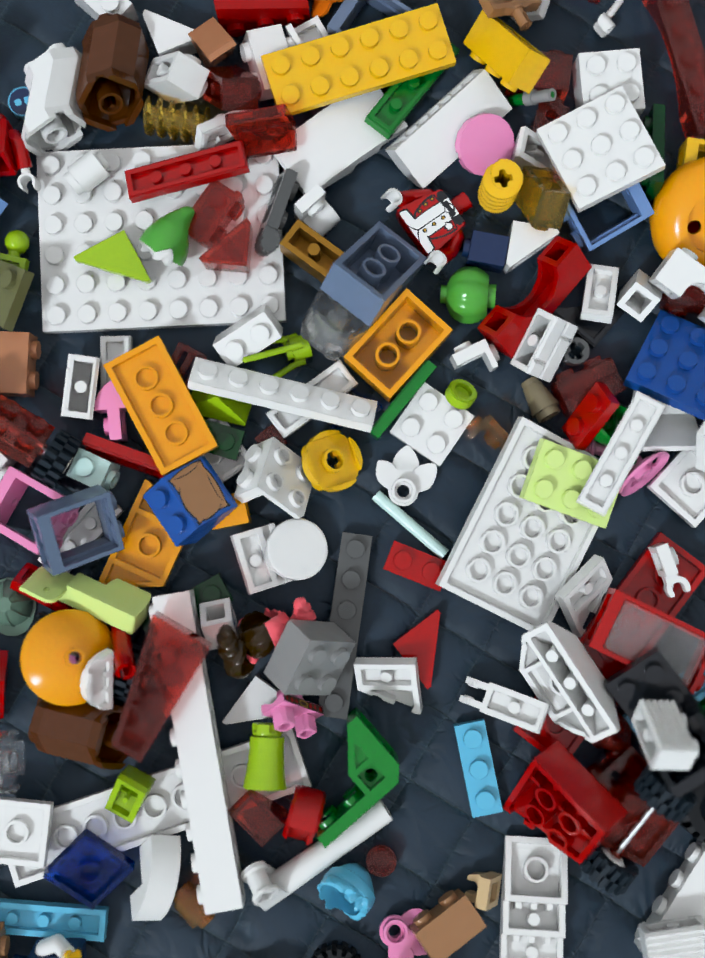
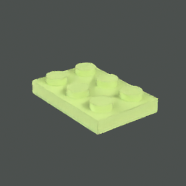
[519,439,619,529]

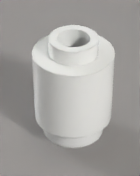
[63,150,111,196]

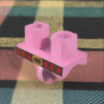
[261,690,324,739]

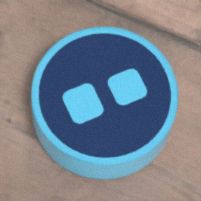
[8,87,29,120]

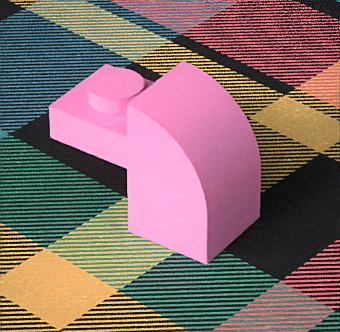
[94,381,128,443]

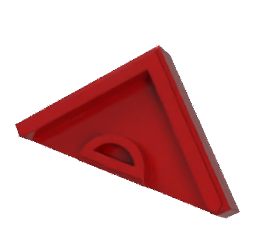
[392,609,441,689]

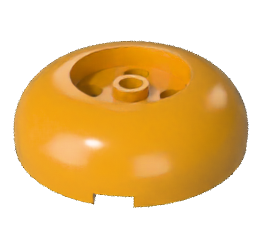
[649,157,705,266]

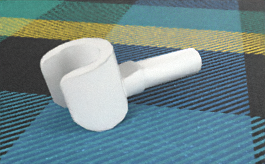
[593,0,624,38]

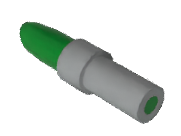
[506,88,557,106]

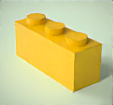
[463,9,551,94]

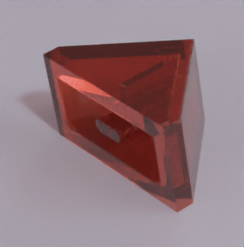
[199,218,253,273]
[228,790,288,847]

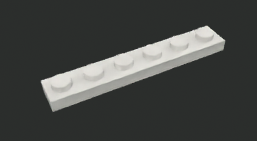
[187,357,378,433]

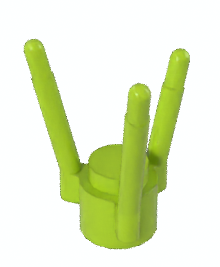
[242,333,313,378]

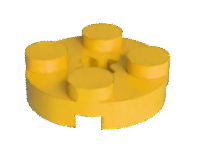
[301,430,363,492]

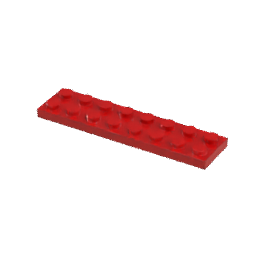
[511,532,705,755]

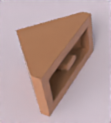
[188,17,237,70]

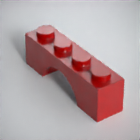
[477,236,592,359]

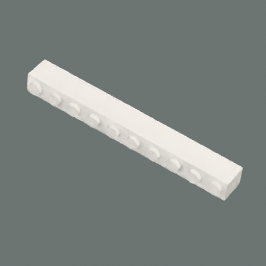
[149,589,246,915]

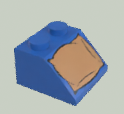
[143,456,238,547]

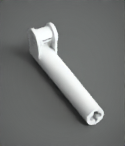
[240,799,394,911]

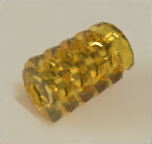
[143,95,210,143]

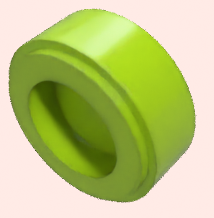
[445,379,477,410]

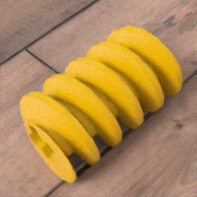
[477,159,523,213]

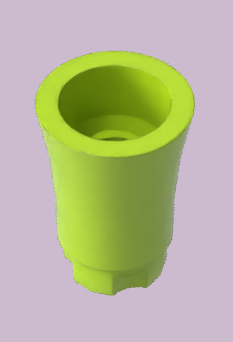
[243,722,287,791]

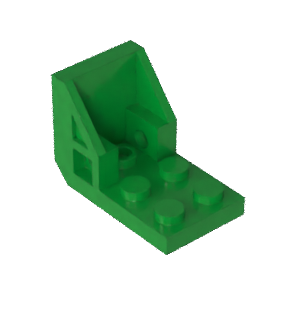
[317,706,399,848]

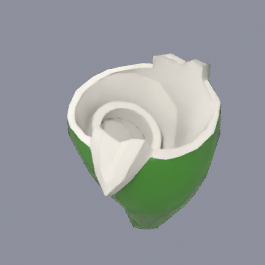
[139,206,195,266]

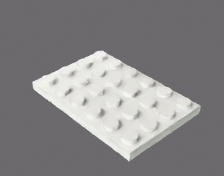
[435,416,599,631]

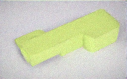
[19,565,151,634]

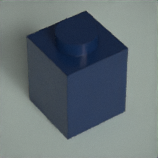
[461,230,510,273]

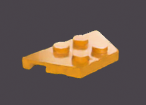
[98,479,184,587]

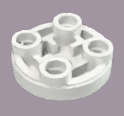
[265,518,328,581]

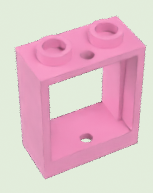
[0,466,80,555]

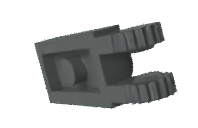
[254,168,299,257]

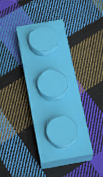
[453,718,503,818]

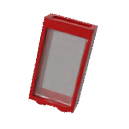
[583,587,705,695]

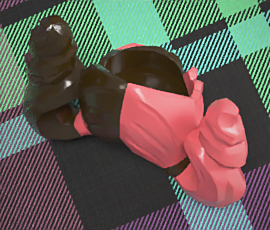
[216,597,317,679]

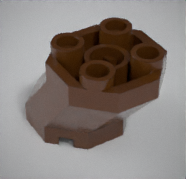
[75,13,150,132]
[28,698,145,770]

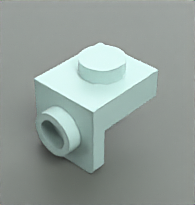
[66,448,120,491]

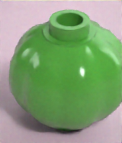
[440,266,496,324]

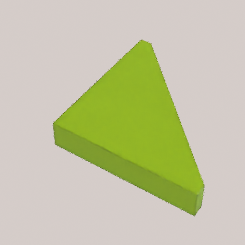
[74,230,152,284]

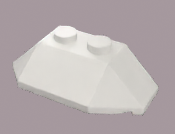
[519,621,620,744]

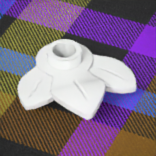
[376,445,437,506]

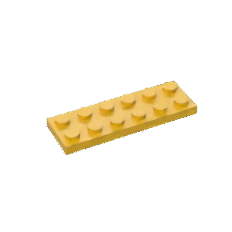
[261,3,456,119]

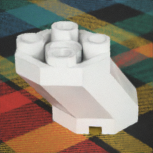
[21,43,86,157]

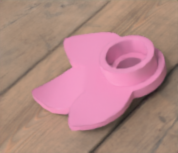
[379,908,427,958]

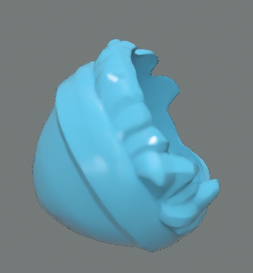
[317,863,375,921]

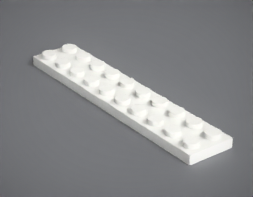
[8,728,312,888]

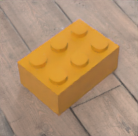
[344,288,453,402]

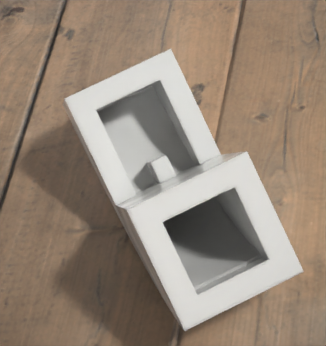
[130,835,181,921]

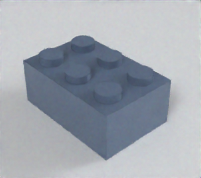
[320,221,427,327]

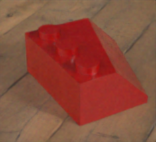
[213,0,310,37]
[502,740,629,864]

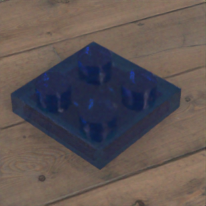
[43,828,135,910]

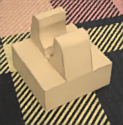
[465,871,502,911]

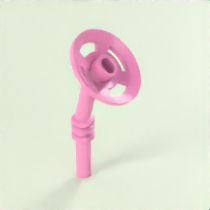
[565,439,670,497]

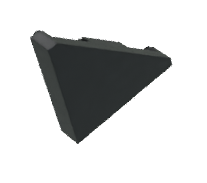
[552,304,625,349]

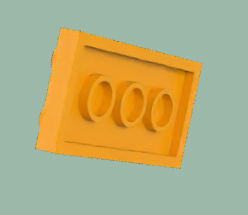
[103,335,219,476]

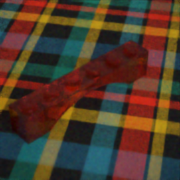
[642,0,705,139]

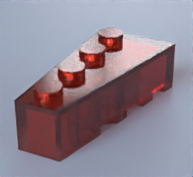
[112,610,212,763]

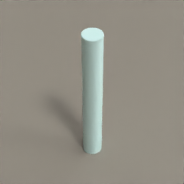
[372,490,449,559]

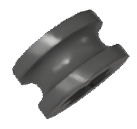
[562,337,590,366]

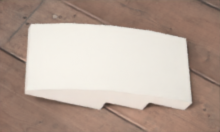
[271,89,408,195]
[499,835,568,958]

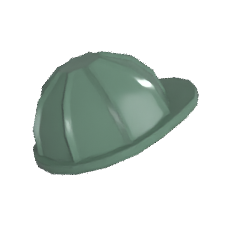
[0,577,37,636]

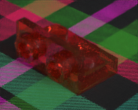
[225,104,297,159]
[188,181,245,251]

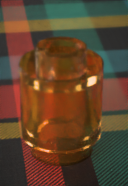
[173,880,216,929]

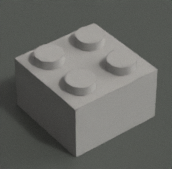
[264,619,356,695]

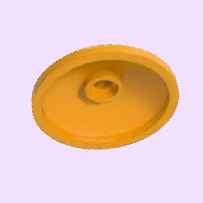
[20,609,115,706]

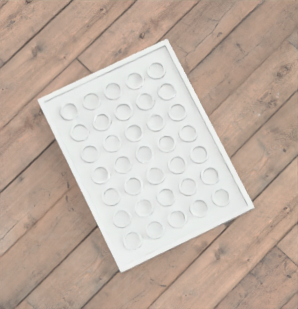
[36,141,286,334]

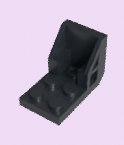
[603,646,705,799]

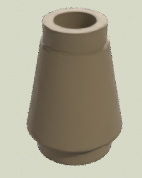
[521,376,560,423]

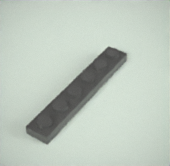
[318,532,373,720]

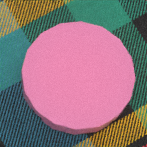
[455,113,515,176]

